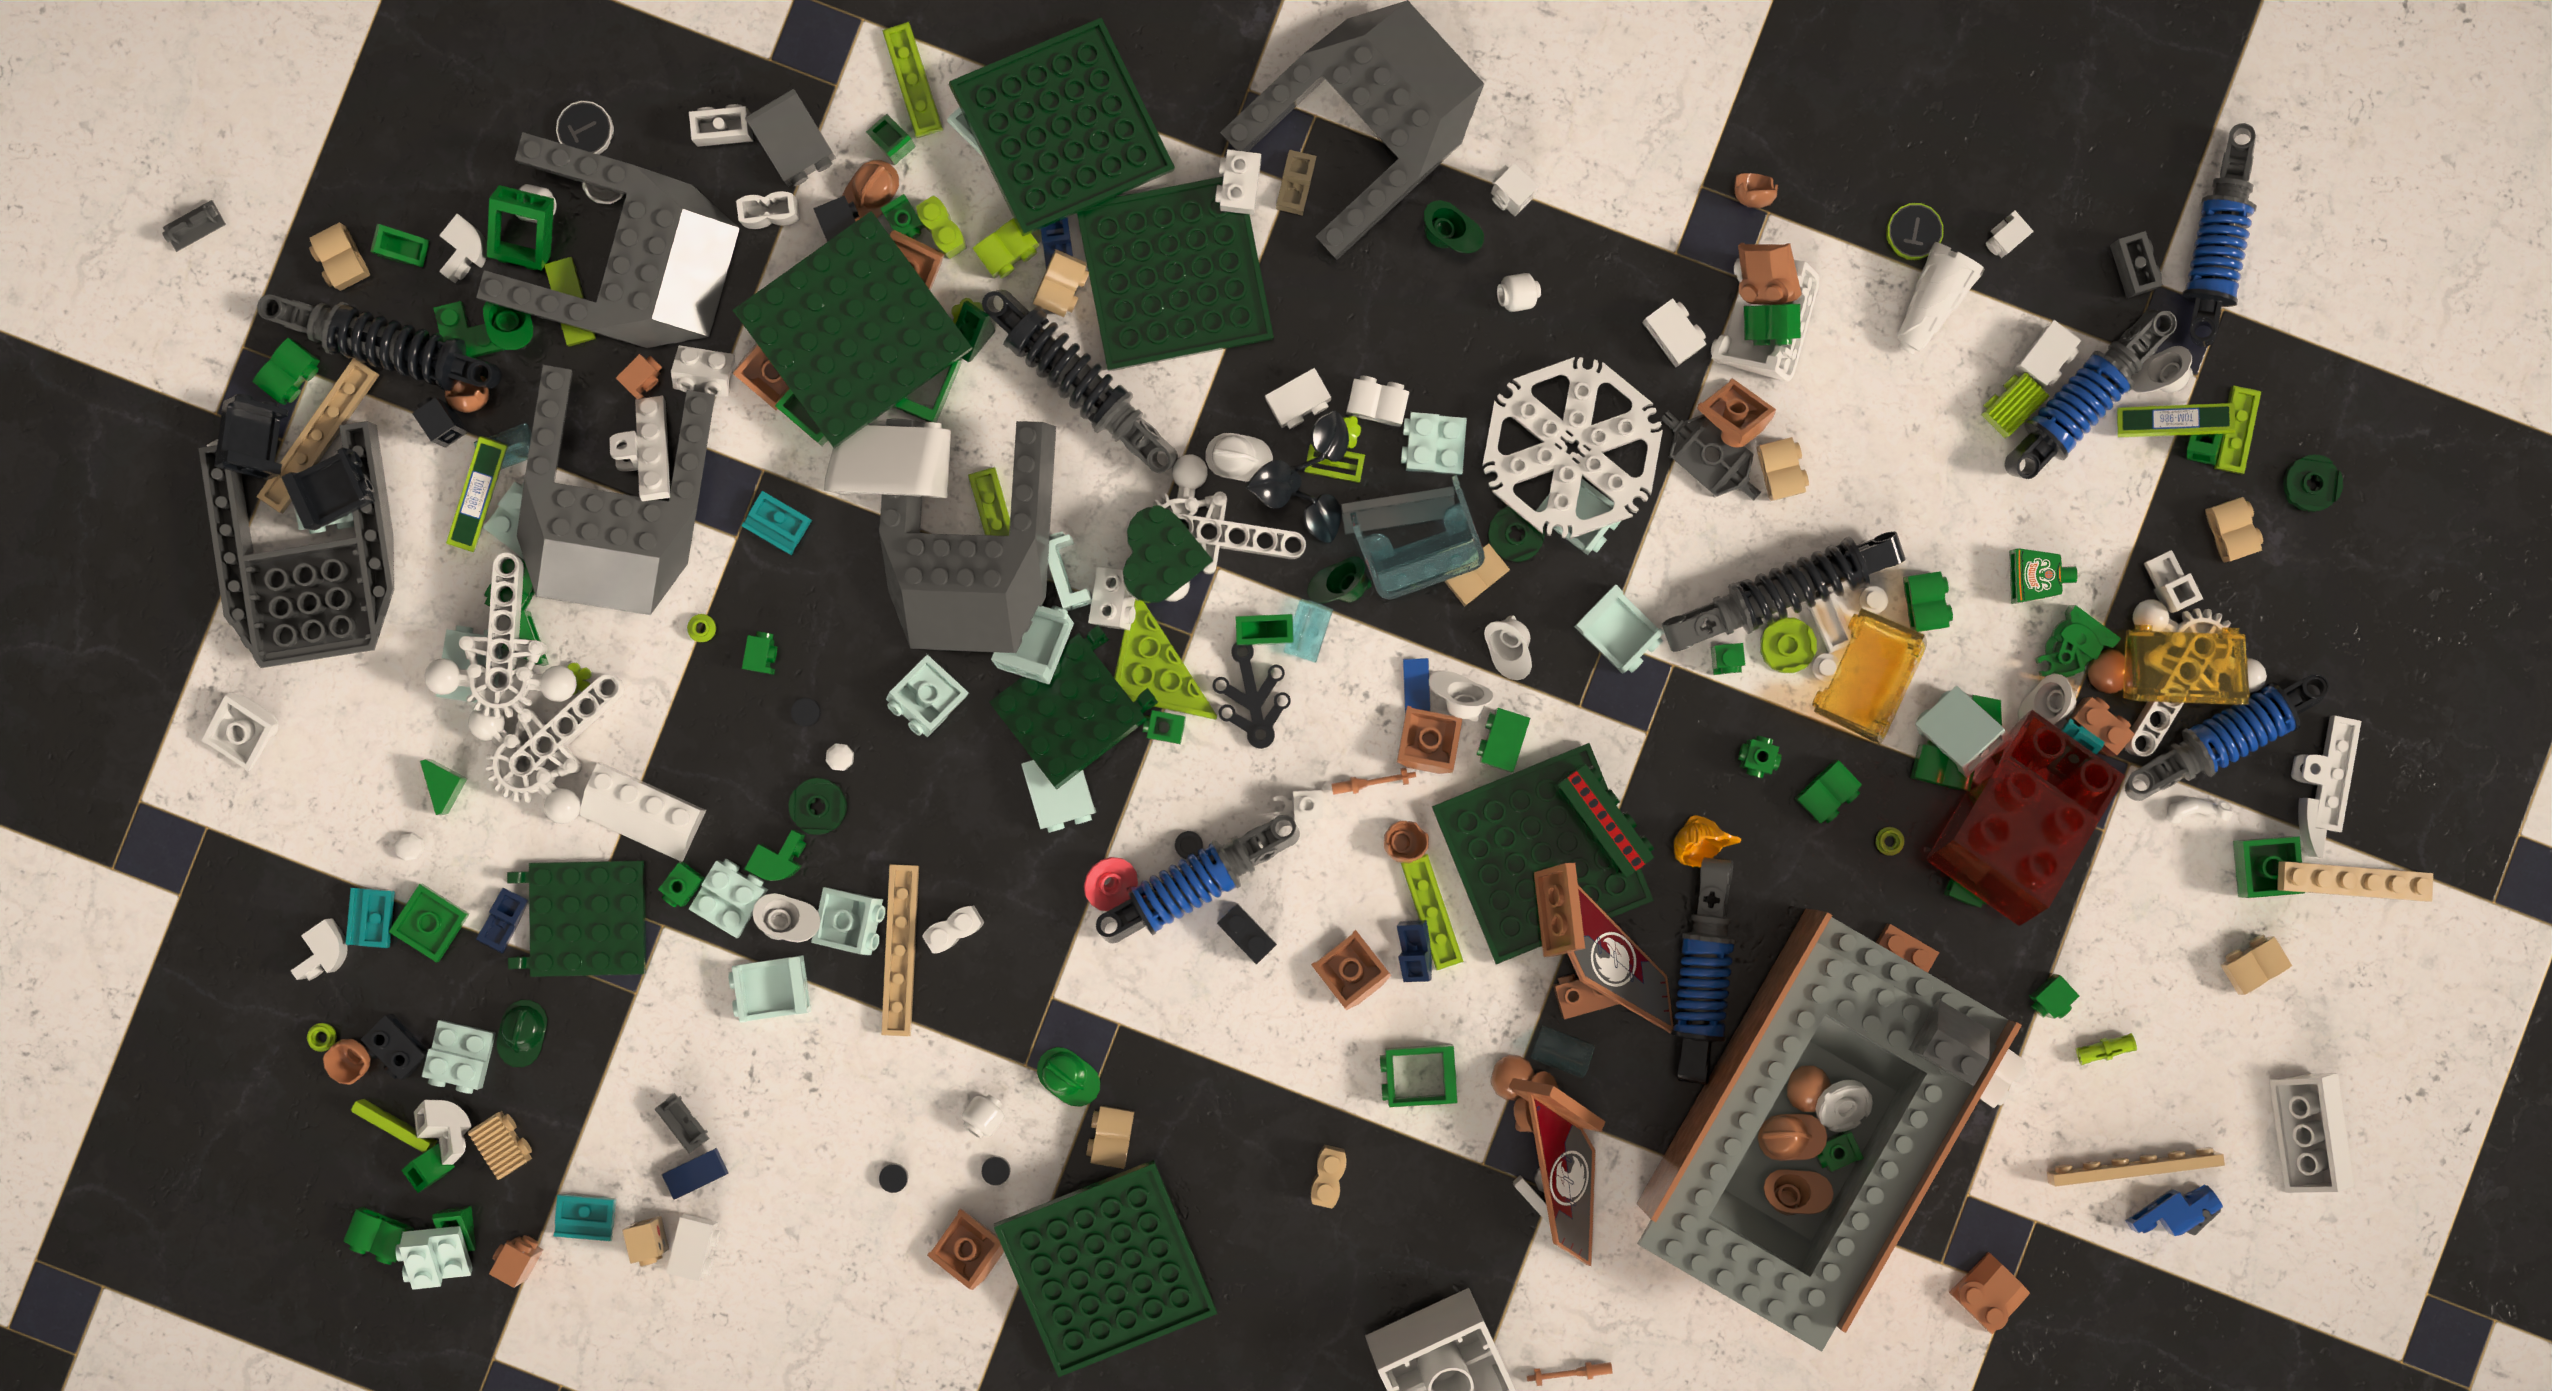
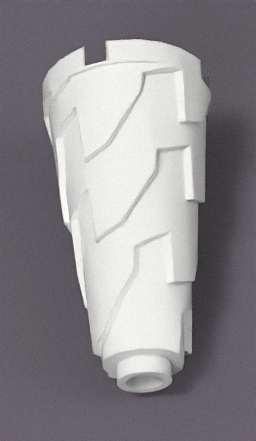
[1897,242,1985,354]

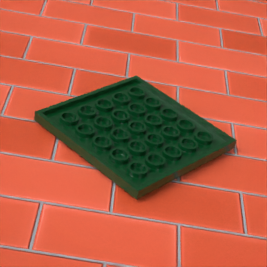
[949,17,1175,236]
[1077,176,1274,372]
[733,211,972,449]
[1432,743,1654,965]
[994,1160,1217,1377]

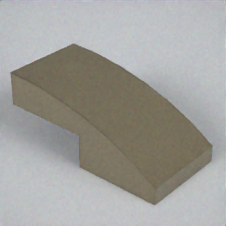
[1276,150,1317,215]

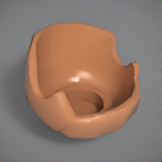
[1734,173,1778,209]
[445,376,489,413]
[2087,648,2131,694]
[1384,821,1429,863]
[323,1039,371,1085]
[1490,1055,1535,1100]
[1787,1066,1831,1112]

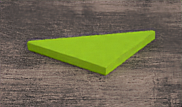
[1114,599,1217,720]

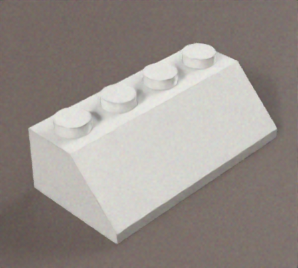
[579,763,706,862]
[2269,1073,2354,1193]

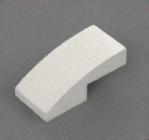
[2298,798,2327,858]

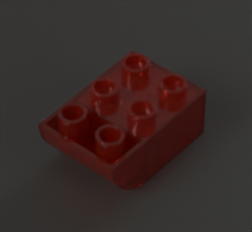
[1926,710,2125,926]

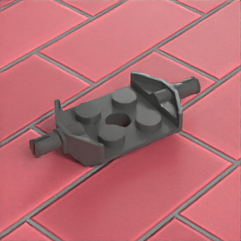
[1660,411,1761,501]

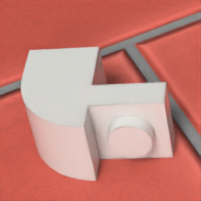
[439,214,487,283]
[2144,550,2203,613]
[291,918,347,981]
[414,1100,471,1165]

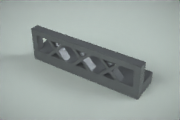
[1341,486,1457,535]

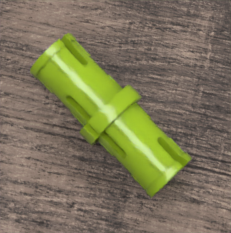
[2076,1033,2137,1066]

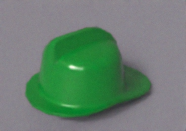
[483,302,533,350]
[1037,1047,1100,1107]

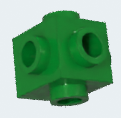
[1738,735,1782,778]

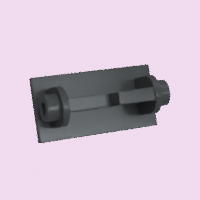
[162,200,226,252]
[655,1093,710,1154]

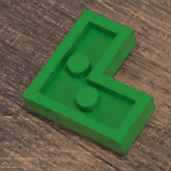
[434,301,504,358]

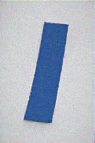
[1403,658,1431,714]

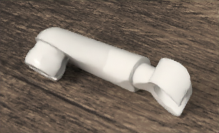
[2166,797,2233,824]

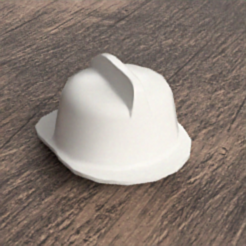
[2131,346,2193,393]
[1206,433,1273,482]
[1484,615,1532,680]
[1429,671,1493,722]
[2018,674,2078,735]
[752,893,821,942]

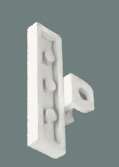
[610,396,670,501]
[2291,716,2361,832]

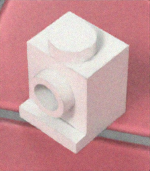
[1986,210,2034,258]

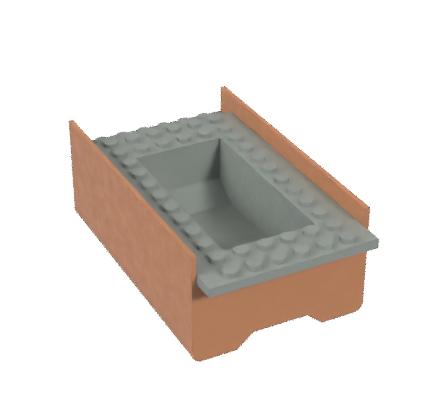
[1636,908,2022,1352]

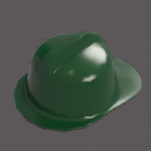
[1424,200,1484,253]
[1307,556,1372,604]
[497,1000,547,1067]

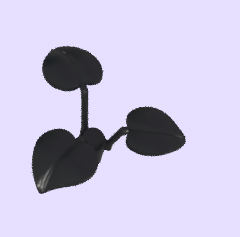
[1246,410,1349,543]

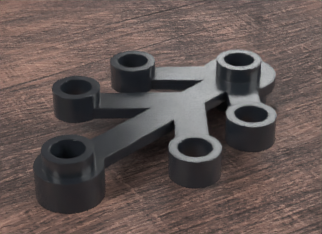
[1212,642,1291,749]

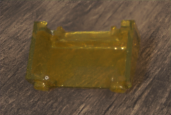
[1812,608,1927,744]
[2123,625,2249,705]

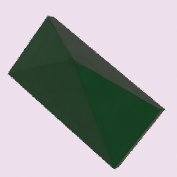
[955,301,996,363]

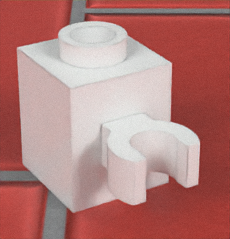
[1274,790,1323,820]

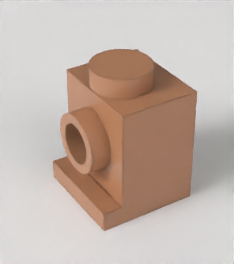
[616,354,662,400]

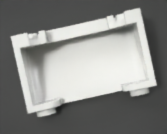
[1711,258,1819,381]
[824,422,951,498]

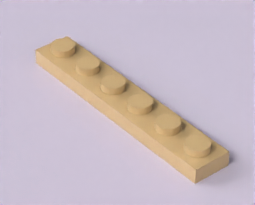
[257,358,379,514]
[2277,862,2433,902]
[881,864,919,1036]
[2047,1147,2225,1187]

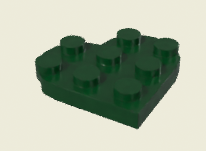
[1123,505,1213,603]

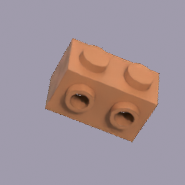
[2066,697,2135,756]
[1553,974,1619,1019]
[489,1235,544,1288]

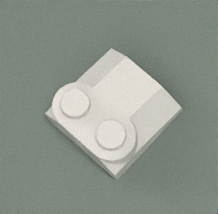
[201,693,278,772]

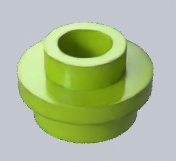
[687,614,716,642]
[1875,827,1904,855]
[307,1023,337,1052]

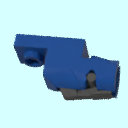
[2125,1184,2223,1236]

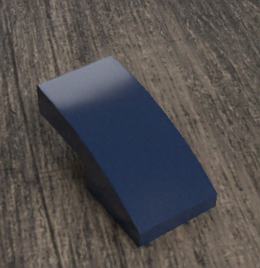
[1041,217,1073,269]
[476,888,529,954]
[1397,920,1432,982]
[662,1148,729,1200]

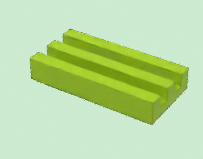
[1305,444,1365,483]

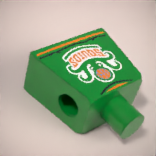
[2009,548,2078,604]

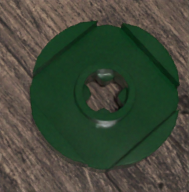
[2283,455,2343,512]
[1488,506,1545,562]
[789,778,847,835]

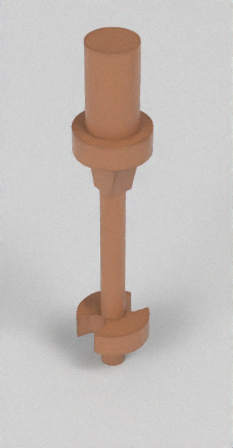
[1331,768,1416,795]
[1527,1362,1613,1386]

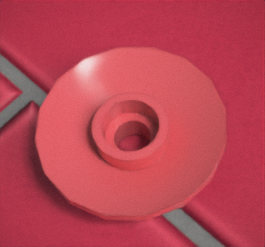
[1084,857,1138,911]

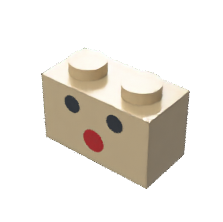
[622,1216,669,1266]

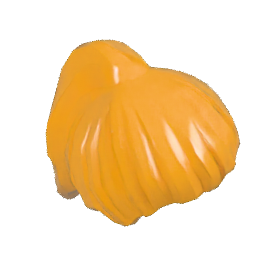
[1674,815,1741,867]

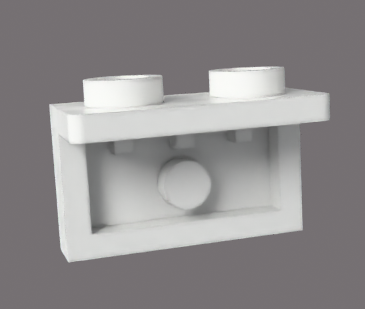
[671,345,735,397]

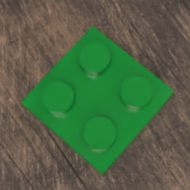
[389,884,469,962]

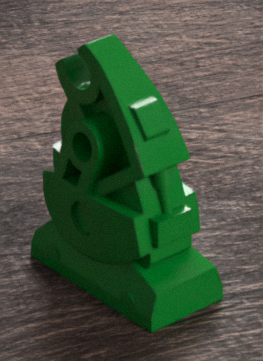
[2035,605,2121,678]

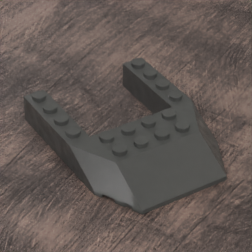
[1220,0,1484,260]
[476,132,740,348]
[517,365,715,615]
[879,419,1056,653]
[199,421,394,668]

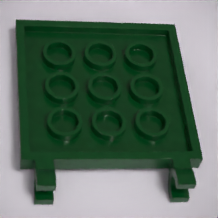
[989,625,1158,790]
[507,861,646,977]

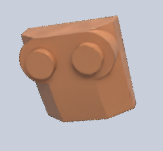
[1738,243,1802,305]
[732,343,790,411]
[1697,378,1776,447]
[1397,706,1462,774]
[1311,930,1391,1010]
[927,1209,1004,1290]
[1949,1252,2030,1334]

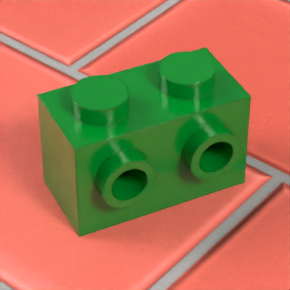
[1476,708,1531,773]

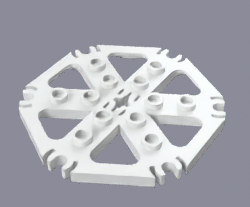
[1483,357,1663,539]

